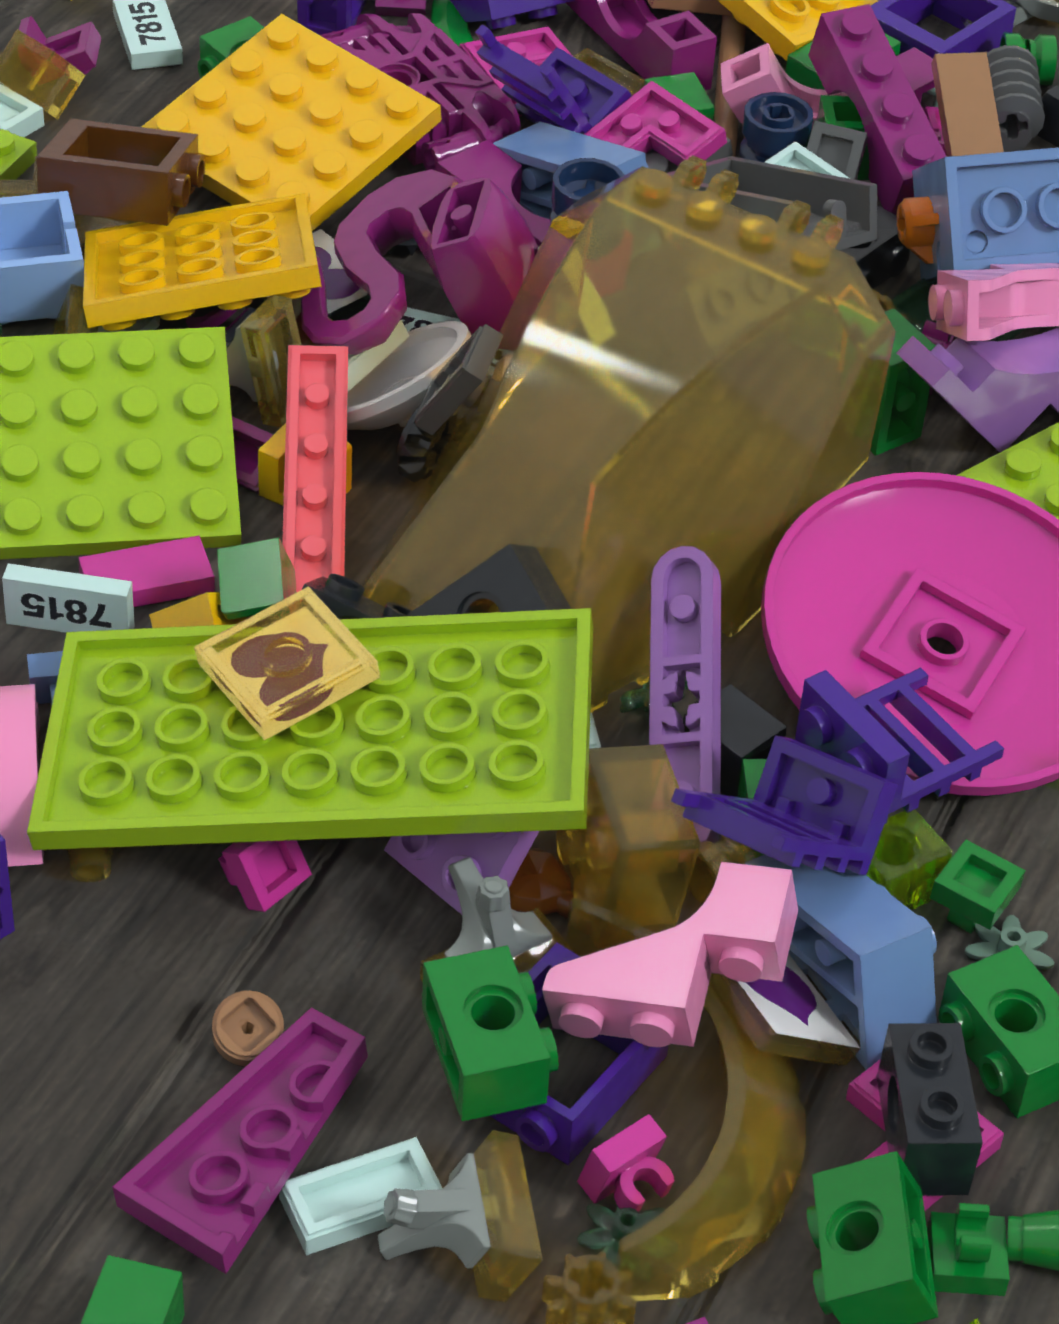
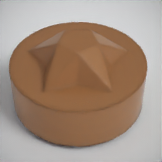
[212,991,284,1066]

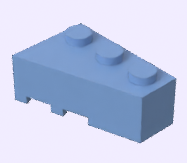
[493,122,660,270]
[745,855,937,1070]

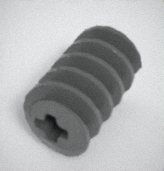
[987,46,1045,152]

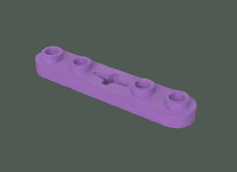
[648,546,721,865]

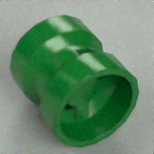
[999,32,1057,87]

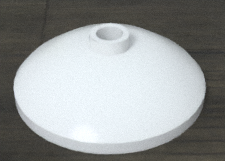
[347,321,471,430]

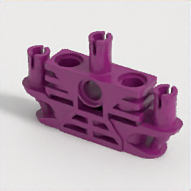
[320,13,521,171]

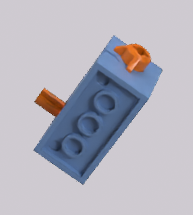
[897,148,1059,281]

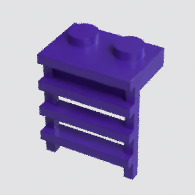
[475,24,632,134]
[795,667,1004,824]
[671,735,899,875]

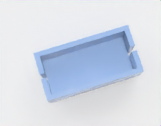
[0,191,85,325]

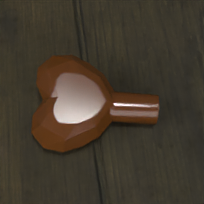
[509,848,604,932]

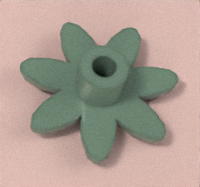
[965,915,1055,970]

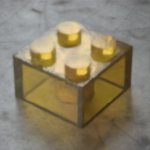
[556,744,701,943]

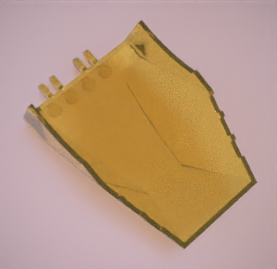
[361,155,896,713]

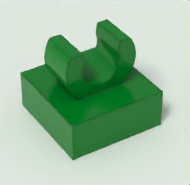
[930,839,1026,934]
[927,1203,1010,1296]

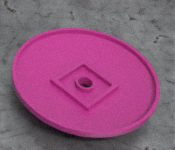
[761,472,1059,796]

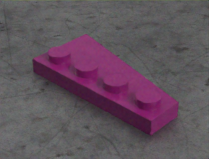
[112,1007,368,1274]

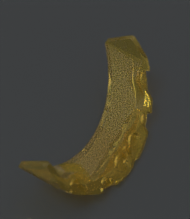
[566,898,806,1302]

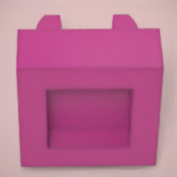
[218,840,312,912]
[577,1114,675,1217]

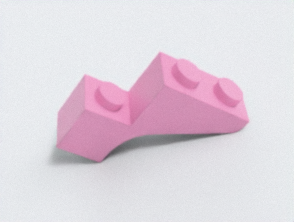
[928,263,1059,341]
[542,862,798,1047]

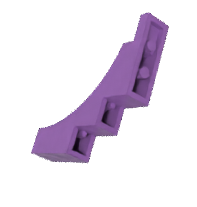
[897,327,1059,452]

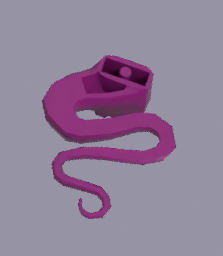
[184,170,553,371]

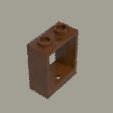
[37,119,206,226]

